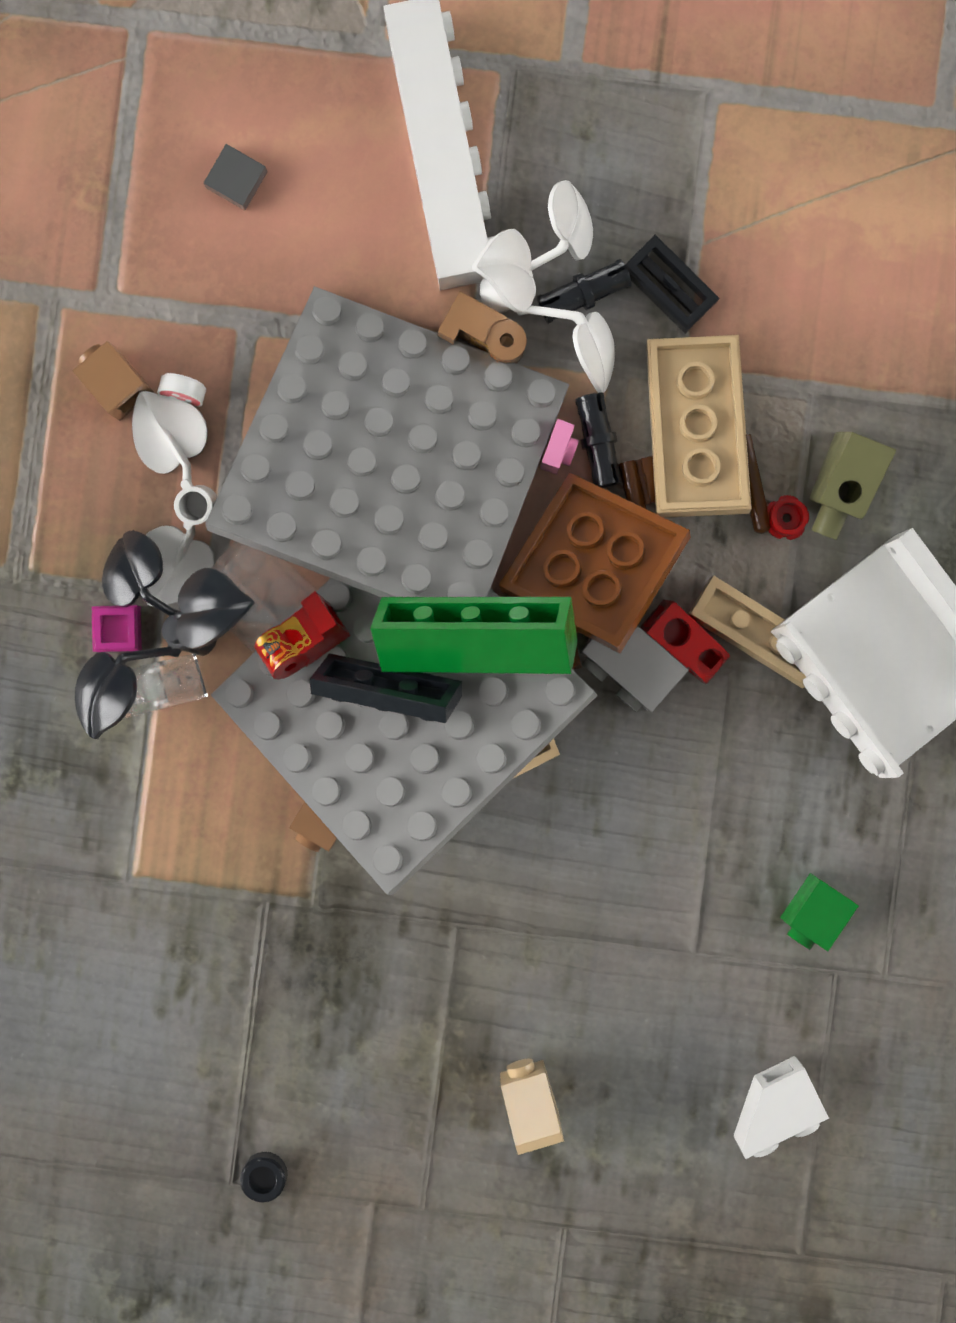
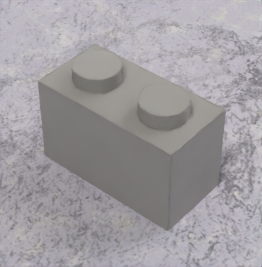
[579,626,689,712]

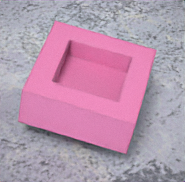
[540,419,579,475]

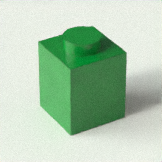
[780,873,859,952]

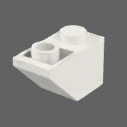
[734,1056,829,1159]

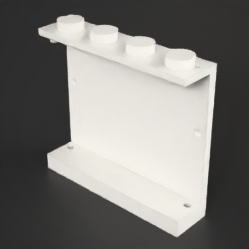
[771,528,956,778]

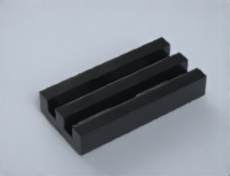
[622,235,720,334]

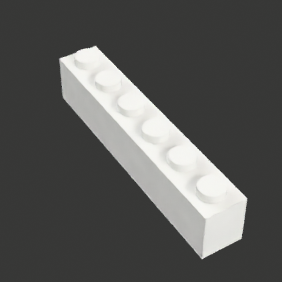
[383,0,494,291]

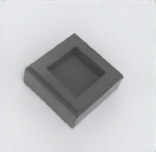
[203,144,268,210]

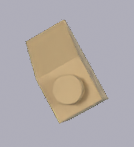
[500,1058,564,1155]

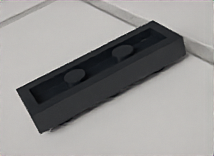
[310,653,462,723]

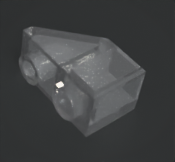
[121,654,208,721]

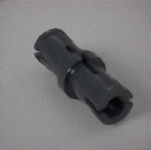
[537,259,632,324]
[575,392,623,488]

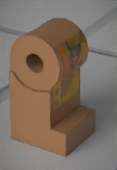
[438,291,527,364]

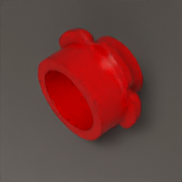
[767,495,810,540]

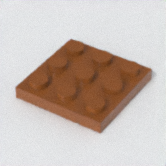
[498,472,691,654]

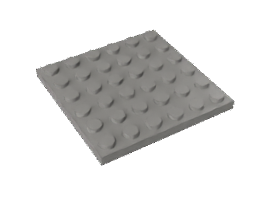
[205,286,569,597]
[211,578,597,896]

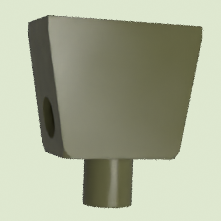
[809,432,896,540]

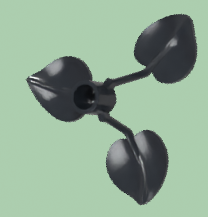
[75,530,255,740]

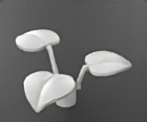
[472,180,615,393]
[132,391,217,606]

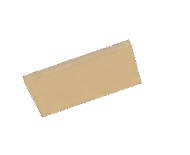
[646,335,752,518]

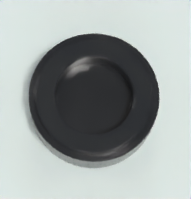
[240,1152,288,1203]

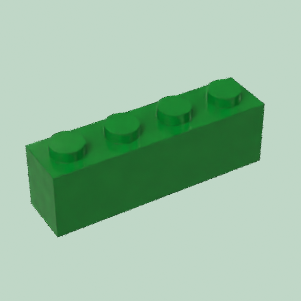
[370,597,578,674]

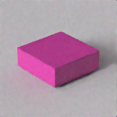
[92,605,142,652]

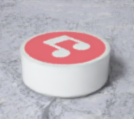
[157,373,206,407]

